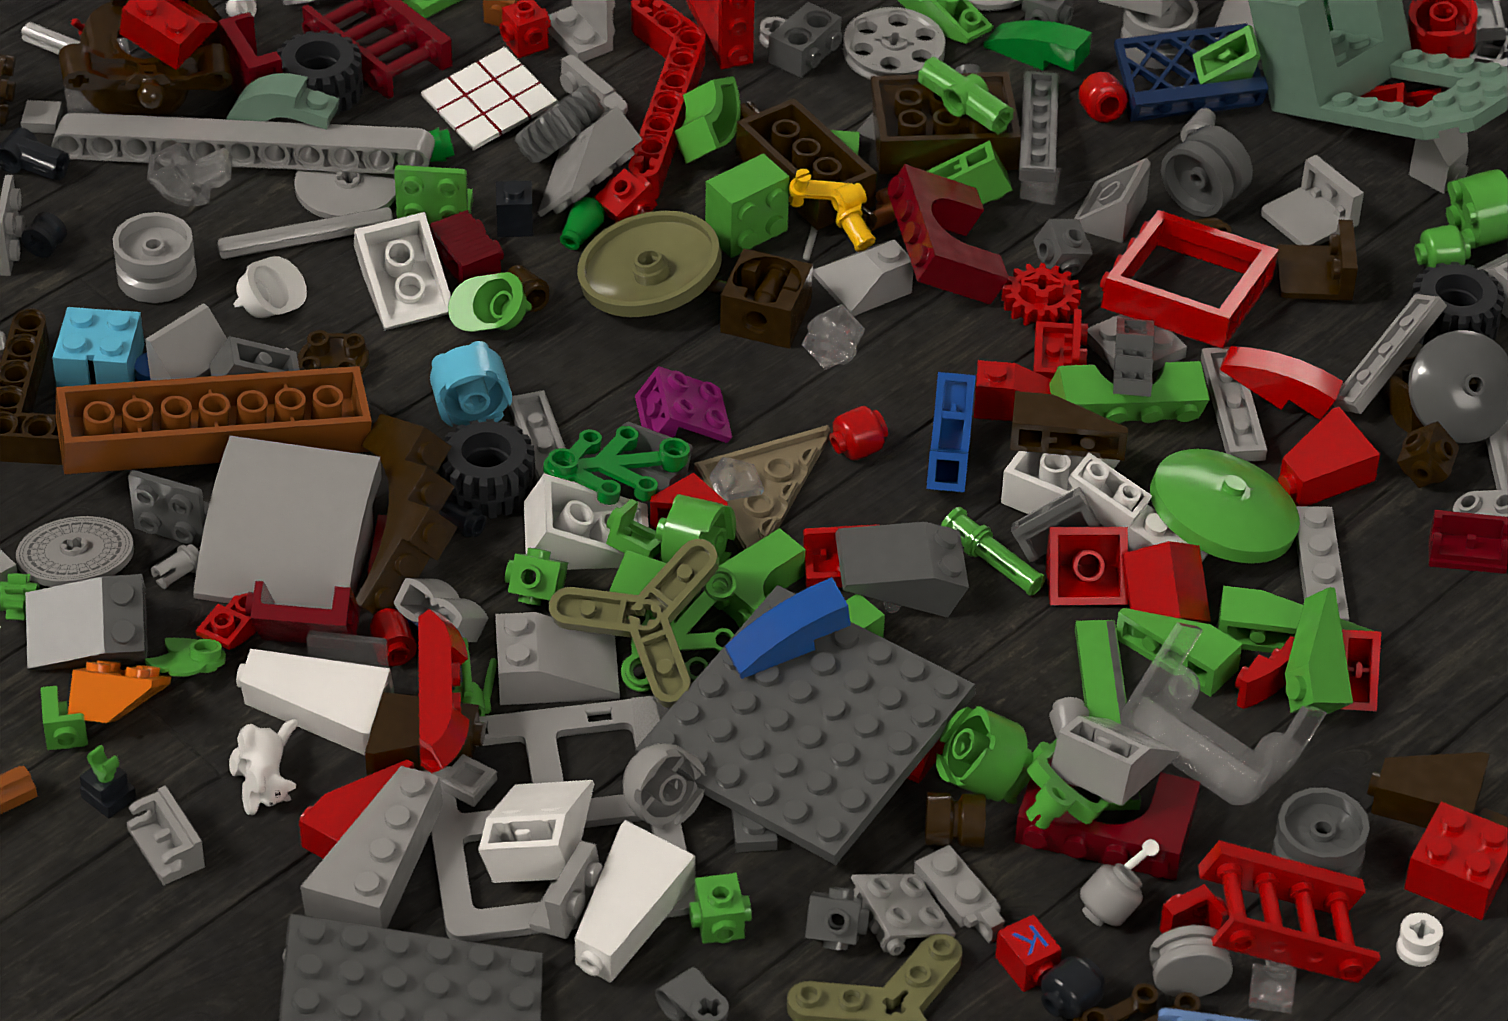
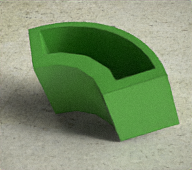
[674,76,740,164]

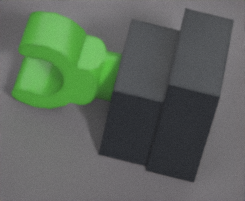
[79,745,136,819]

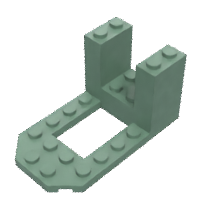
[1248,0,1508,140]

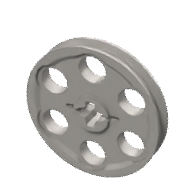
[843,7,945,80]

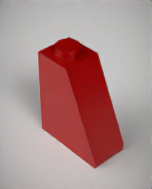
[1278,407,1380,506]

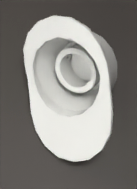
[234,256,307,318]

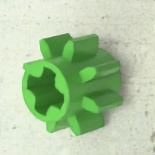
[0,573,41,621]

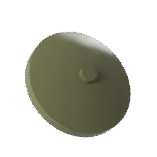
[577,211,722,317]

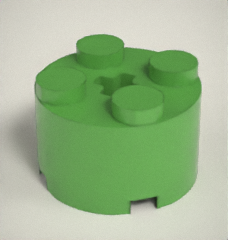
[1446,169,1508,249]
[656,494,736,565]
[936,706,1033,801]

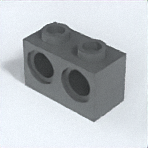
[768,2,842,78]

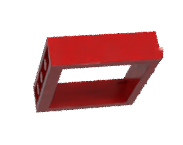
[686,0,755,69]
[1100,210,1279,349]

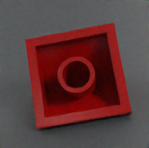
[1046,527,1128,605]
[1122,541,1211,623]

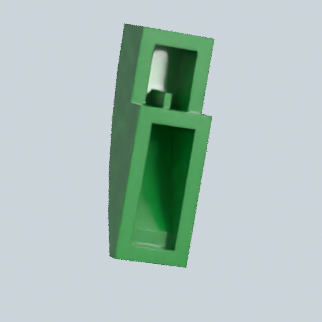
[984,20,1092,72]

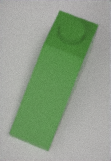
[927,141,1012,205]
[1285,587,1353,713]
[1116,608,1242,697]

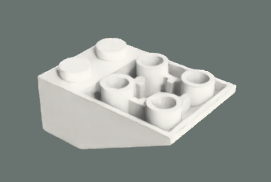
[479,780,594,883]

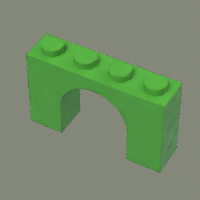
[712,528,885,638]

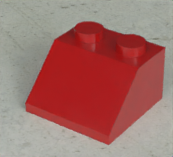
[119,0,218,70]

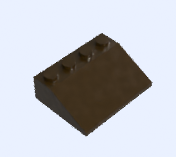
[871,72,1021,175]

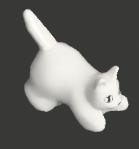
[229,719,298,815]

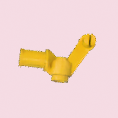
[789,169,876,252]

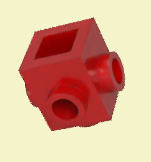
[499,0,551,58]
[594,168,658,223]

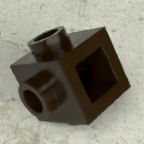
[1397,421,1460,488]

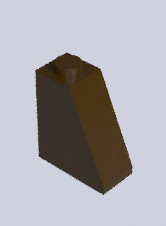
[365,692,486,776]
[1367,752,1490,828]

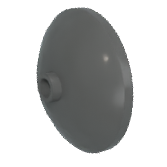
[1408,330,1508,443]

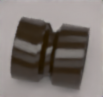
[925,792,986,848]

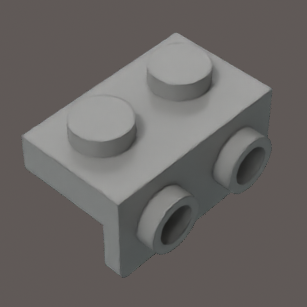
[529,841,603,939]

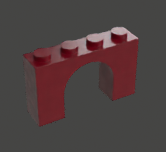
[887,164,1009,305]
[1015,757,1201,881]

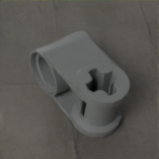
[655,967,729,1021]

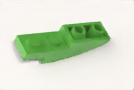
[898,0,993,44]

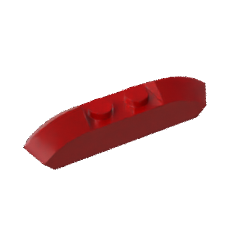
[418,609,469,774]

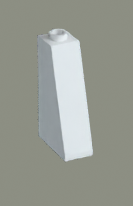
[236,649,394,755]
[575,820,695,983]

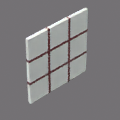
[421,47,558,150]

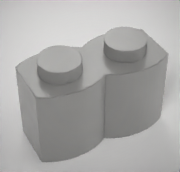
[394,578,488,642]

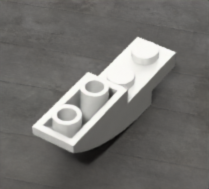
[1068,453,1208,562]

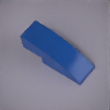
[725,577,851,679]

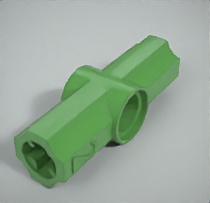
[918,57,1014,134]

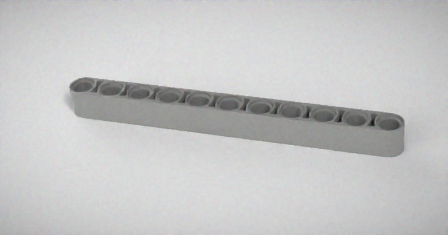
[52,113,435,174]

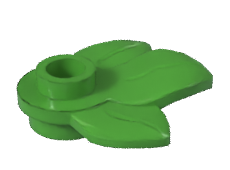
[145,637,226,677]

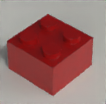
[1404,801,1508,920]

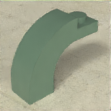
[226,73,339,129]

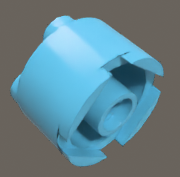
[430,341,512,427]

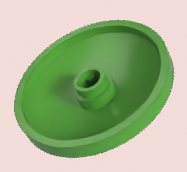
[1150,449,1300,563]

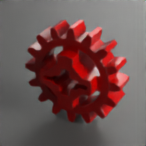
[1002,263,1081,326]

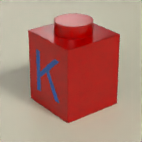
[995,914,1062,992]

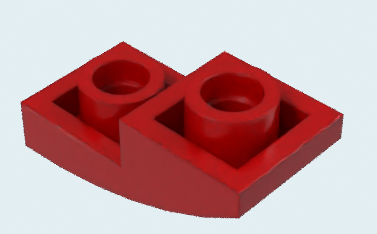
[196,593,275,650]
[1235,636,1295,709]

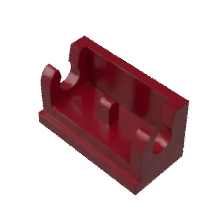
[1429,510,1508,574]

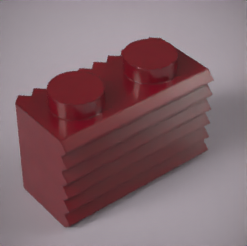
[429,210,504,284]

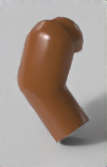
[870,188,896,232]

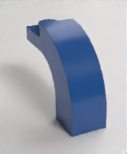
[926,372,976,492]

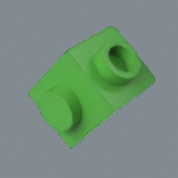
[606,499,661,559]

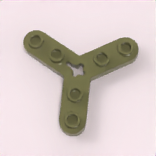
[549,539,719,708]
[787,934,962,1021]

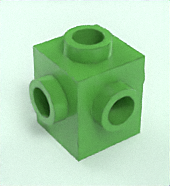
[505,547,569,606]
[689,873,752,944]

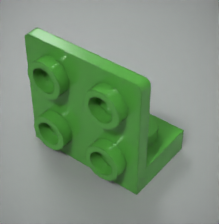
[394,165,473,224]

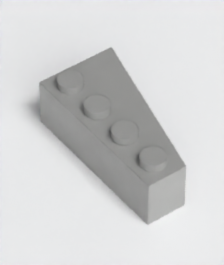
[300,766,443,929]

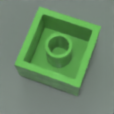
[705,153,789,258]

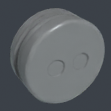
[1150,925,1232,997]

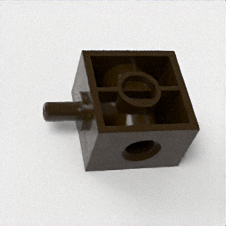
[704,249,813,349]

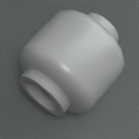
[1080,863,1143,926]

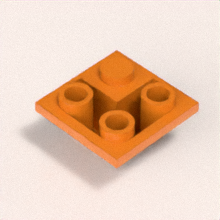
[68,660,171,723]

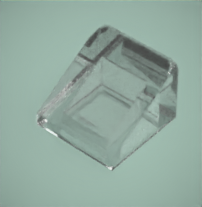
[710,457,764,501]

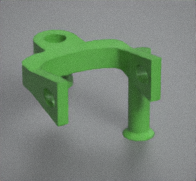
[1003,739,1110,829]

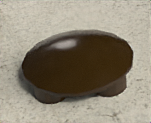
[297,330,369,375]

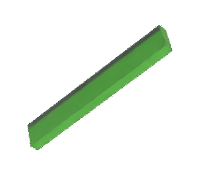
[1075,620,1141,810]

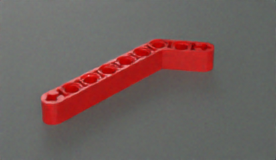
[628,0,705,200]

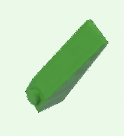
[1218,586,1373,653]

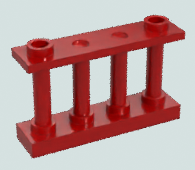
[1198,840,1380,983]

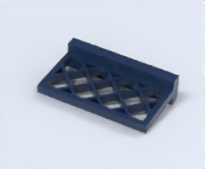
[1114,23,1269,122]

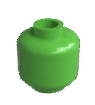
[1415,224,1471,268]

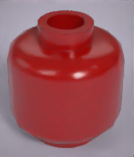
[1078,72,1128,123]
[829,406,888,461]

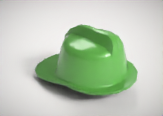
[448,272,532,332]

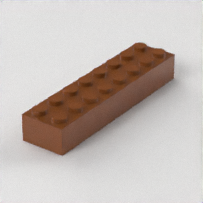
[56,366,372,474]

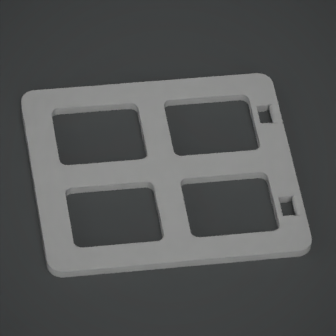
[423,698,695,942]

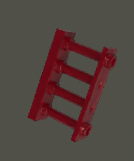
[302,0,453,100]

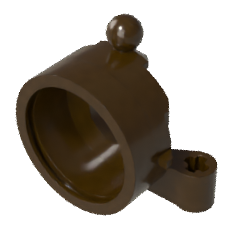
[58,0,233,117]

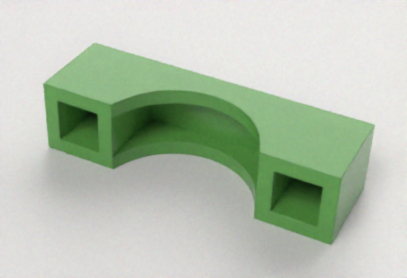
[1049,361,1209,424]

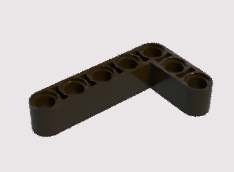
[0,309,63,465]

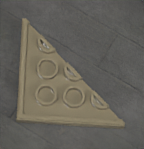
[694,425,830,552]

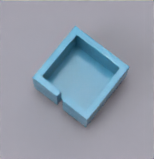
[52,307,145,387]

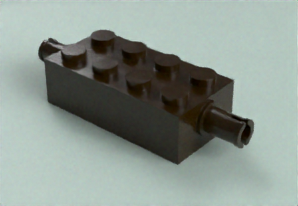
[736,98,877,231]

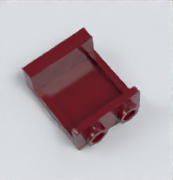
[219,12,283,98]
[245,581,360,647]

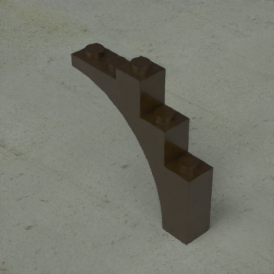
[356,414,458,616]

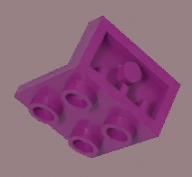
[635,366,732,443]

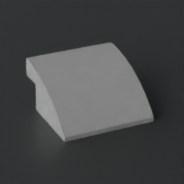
[193,436,382,609]

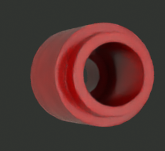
[370,608,417,666]

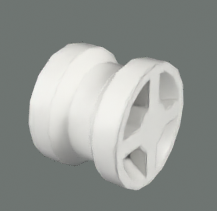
[1396,913,1443,967]

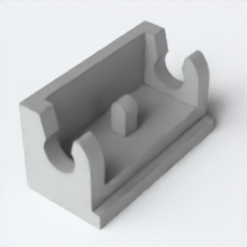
[127,785,205,885]

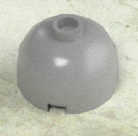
[622,744,706,828]

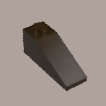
[1010,391,1128,461]

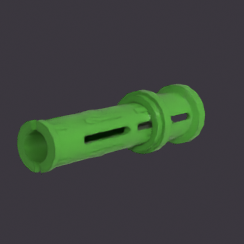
[941,506,1045,596]

